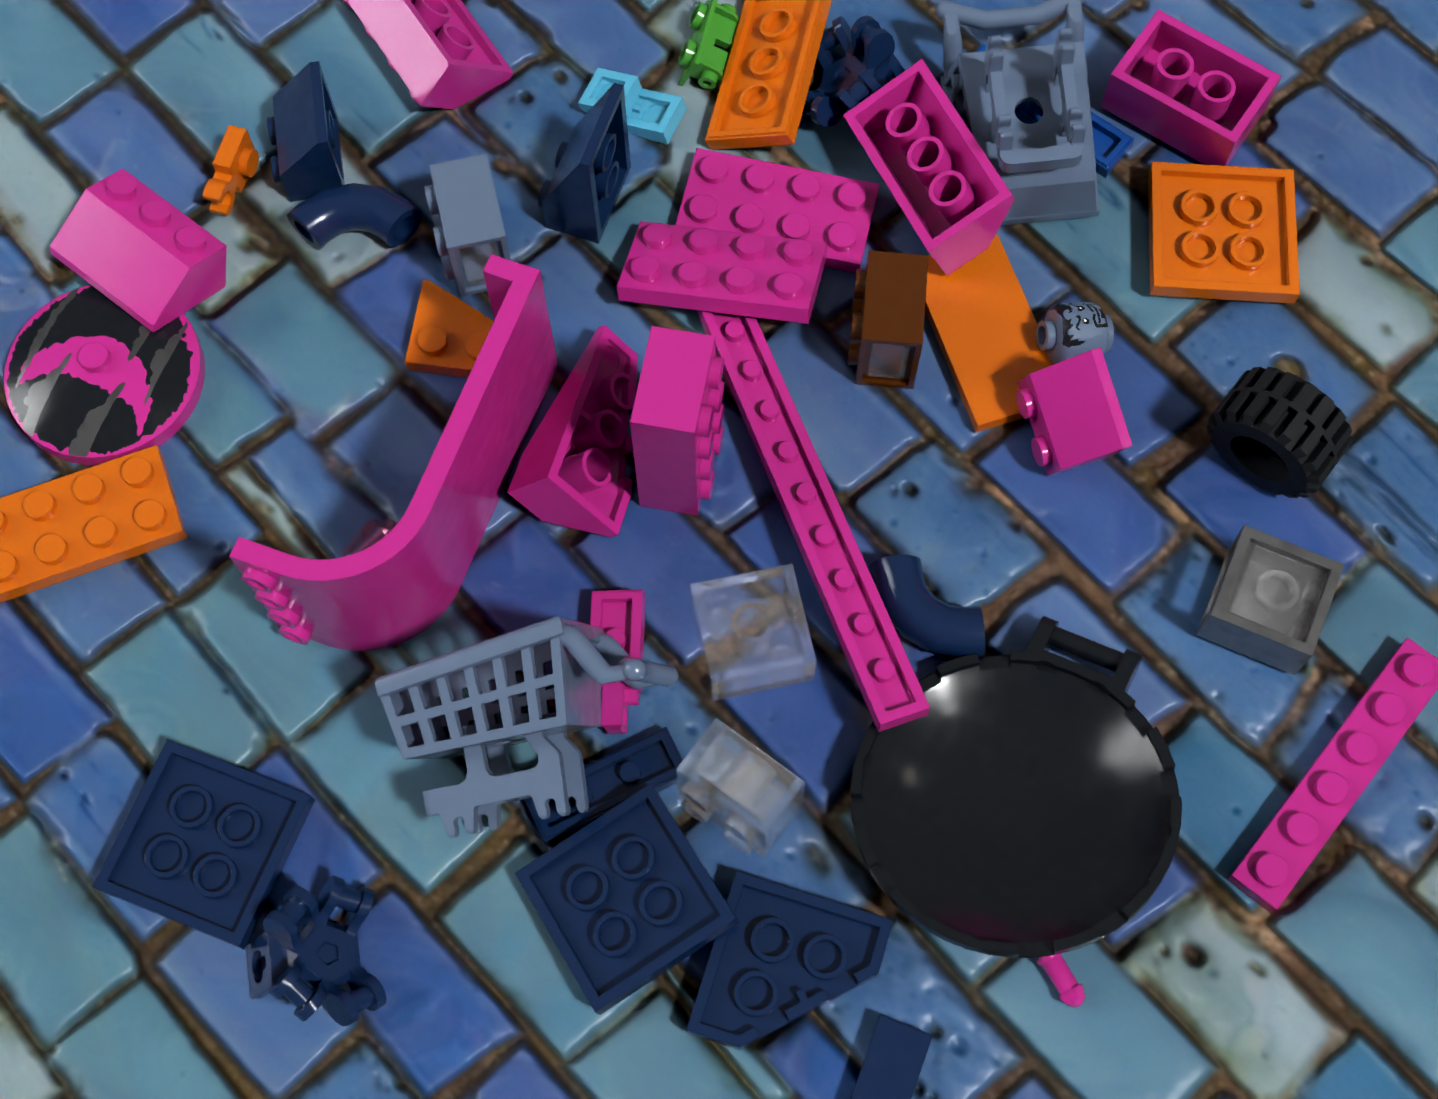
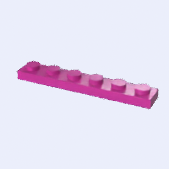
[1227,637,1438,914]

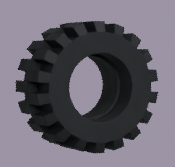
[1206,367,1353,498]

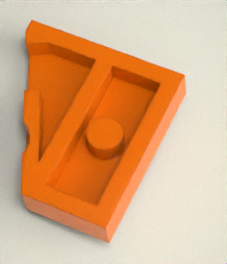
[405,280,494,378]

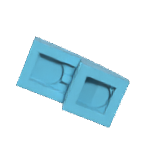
[578,68,687,145]

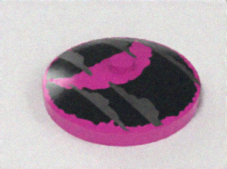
[4,285,205,466]

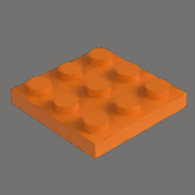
[1148,162,1300,304]

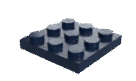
[92,739,315,950]
[515,783,739,1015]

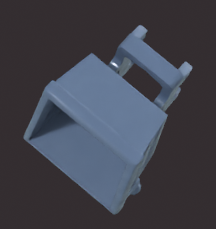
[936,0,1100,226]
[375,616,678,838]

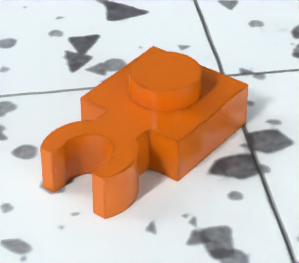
[202,125,259,216]

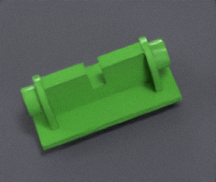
[678,0,739,89]

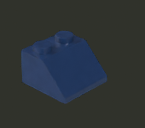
[267,61,345,202]

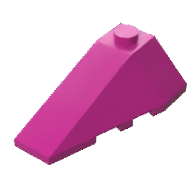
[507,325,638,537]

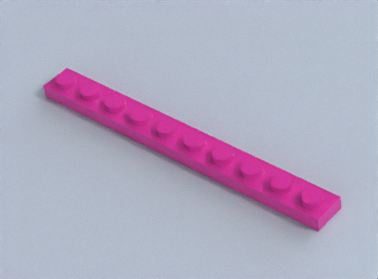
[696,310,930,732]

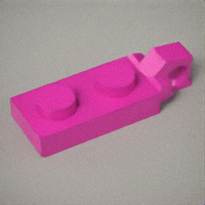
[590,589,646,734]

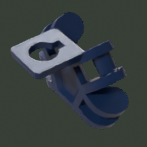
[801,15,905,127]
[247,875,386,1026]

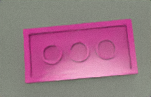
[675,148,879,273]
[617,221,827,324]

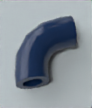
[287,183,422,250]
[870,555,985,658]

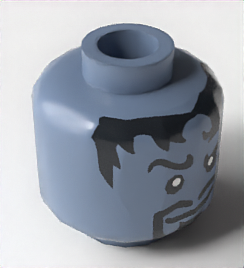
[1036,302,1114,364]

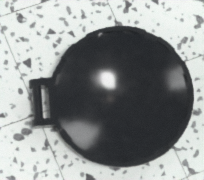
[851,616,1182,958]

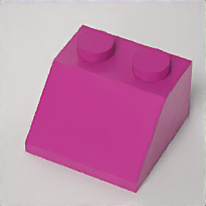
[1016,347,1133,476]

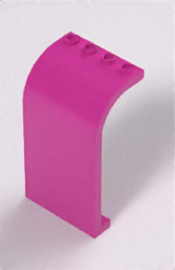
[229,254,558,651]

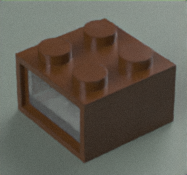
[847,250,929,389]

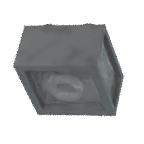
[1196,525,1344,675]

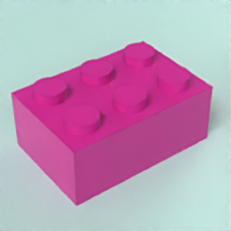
[1100,9,1282,166]

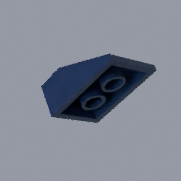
[538,83,631,244]

